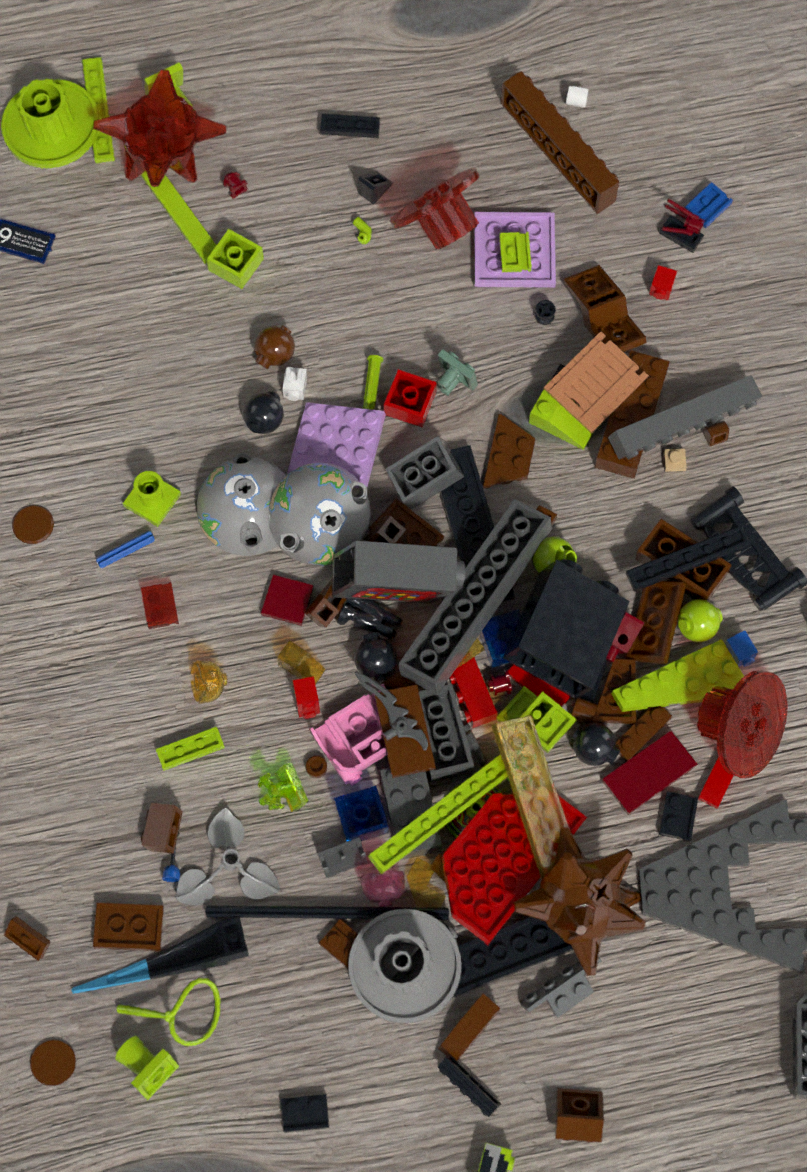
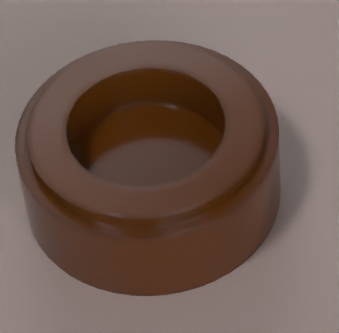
[306,755,327,778]

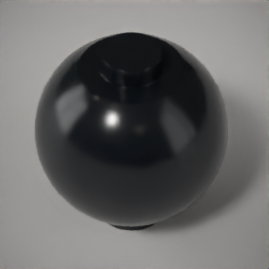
[243,391,284,434]
[354,632,397,681]
[572,723,620,766]

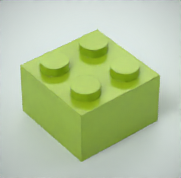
[207,229,264,289]

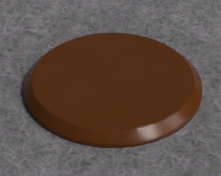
[12,505,54,544]
[30,1040,76,1086]

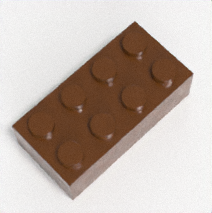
[635,519,732,601]

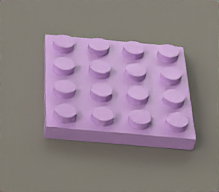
[475,212,556,288]
[287,402,386,488]

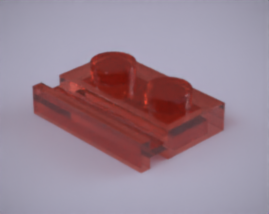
[141,582,179,629]

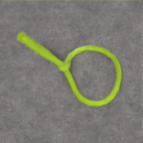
[117,978,220,1046]

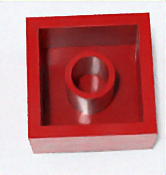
[384,369,437,428]

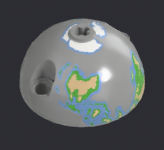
[197,453,289,556]
[268,462,371,566]

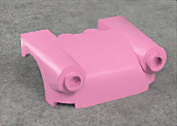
[310,684,387,785]

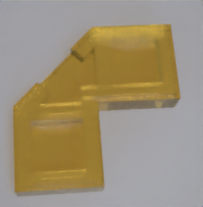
[407,857,446,907]

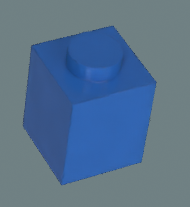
[725,631,758,667]

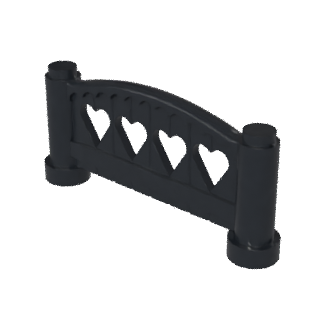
[690,486,807,611]

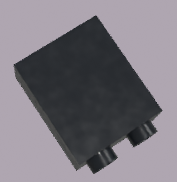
[502,559,630,699]

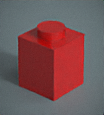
[649,265,677,301]

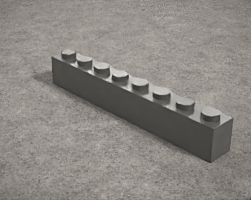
[608,375,763,459]

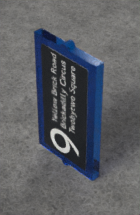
[0,219,56,264]

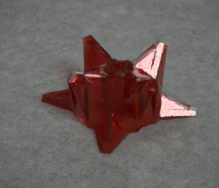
[93,70,227,187]

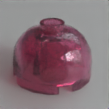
[361,871,405,907]

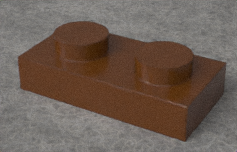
[4,916,51,961]

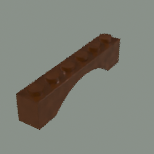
[304,516,406,628]

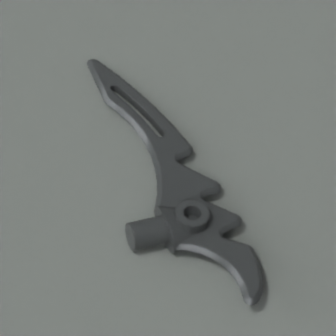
[355,671,428,750]

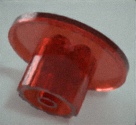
[390,167,480,250]
[697,670,788,779]

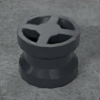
[535,300,556,325]

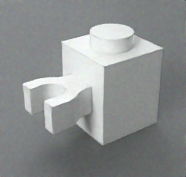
[283,367,307,401]

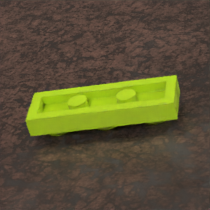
[156,727,225,771]

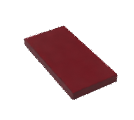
[602,731,698,815]

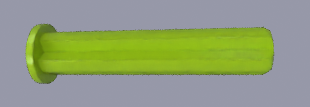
[363,355,384,410]

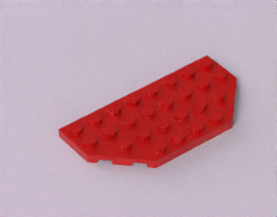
[441,791,587,945]

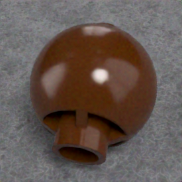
[254,325,295,370]

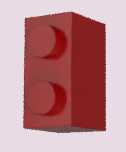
[293,676,320,719]

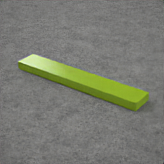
[82,57,115,163]
[140,164,216,264]

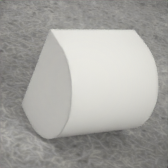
[566,86,588,108]

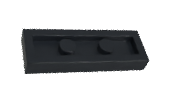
[320,114,380,138]

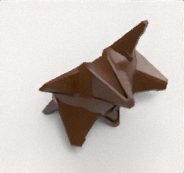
[514,828,646,976]

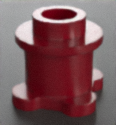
[223,172,248,199]
[487,671,512,696]

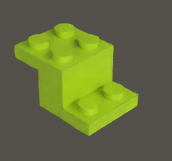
[496,686,576,753]

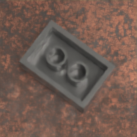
[386,436,464,509]

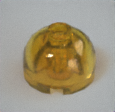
[190,660,227,704]

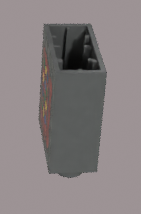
[332,541,465,604]

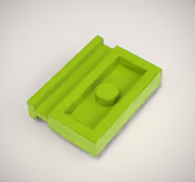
[499,232,532,272]

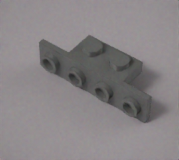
[520,957,602,1017]

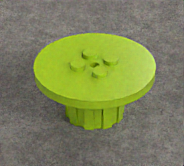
[1,79,100,168]

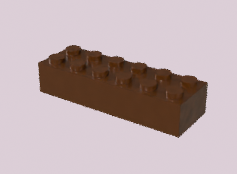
[595,350,670,479]

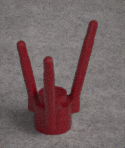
[662,199,704,236]

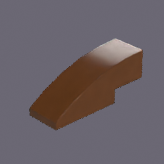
[438,993,500,1061]

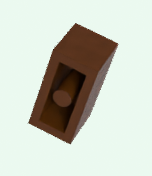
[141,803,183,854]

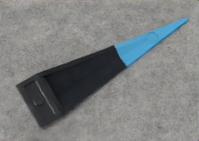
[71,916,249,994]

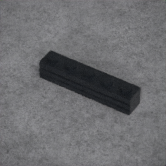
[437,1054,501,1117]

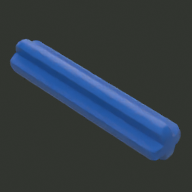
[96,531,155,568]

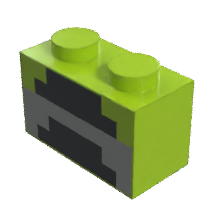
[478,1143,515,1172]

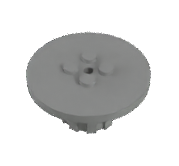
[349,909,461,1024]

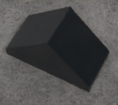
[358,172,393,205]

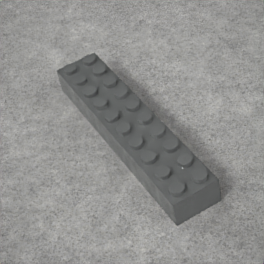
[398,499,552,695]

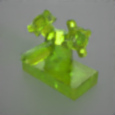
[258,762,309,812]

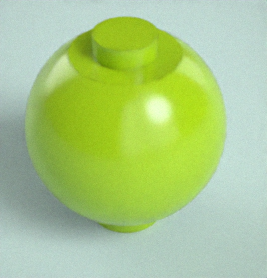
[533,536,577,573]
[677,600,723,642]

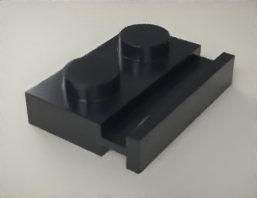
[659,791,698,841]
[281,1094,330,1133]

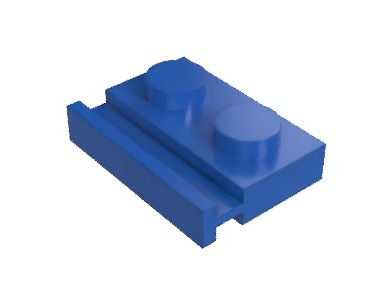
[685,182,733,229]

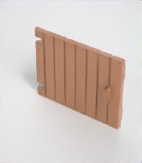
[543,332,649,433]

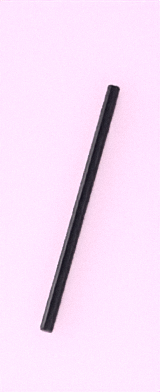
[205,905,449,920]

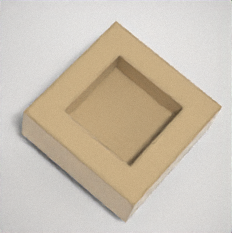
[664,449,687,472]

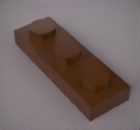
[616,706,672,762]

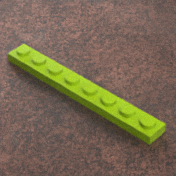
[368,754,515,874]

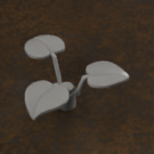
[175,808,280,906]

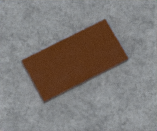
[626,581,686,664]
[374,685,436,778]

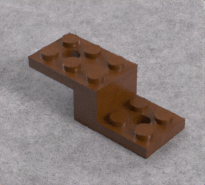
[563,265,647,352]

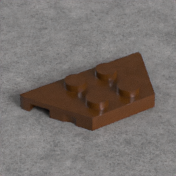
[483,414,536,489]

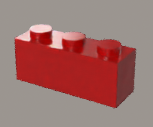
[449,656,497,728]

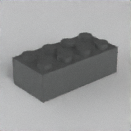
[419,684,474,782]
[380,768,442,860]

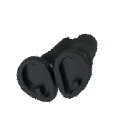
[337,598,403,640]

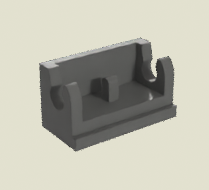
[318,837,368,879]

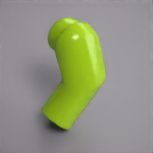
[353,217,372,244]

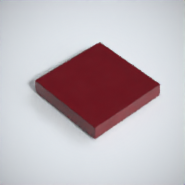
[261,575,314,626]

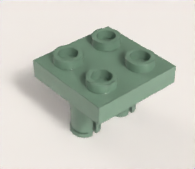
[437,349,478,396]

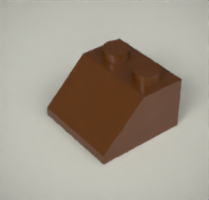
[555,1088,604,1143]

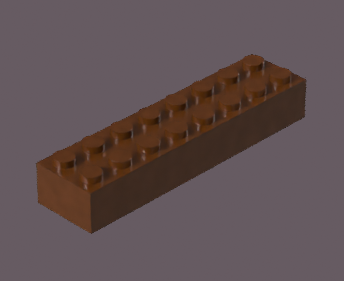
[501,71,619,214]

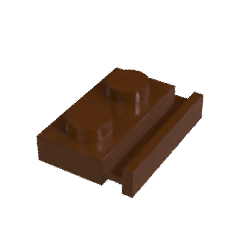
[319,919,358,970]

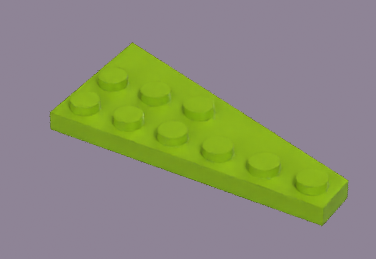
[611,639,754,712]

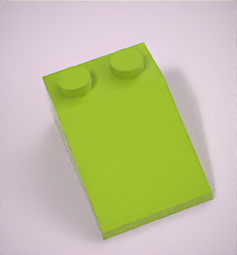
[529,380,595,450]

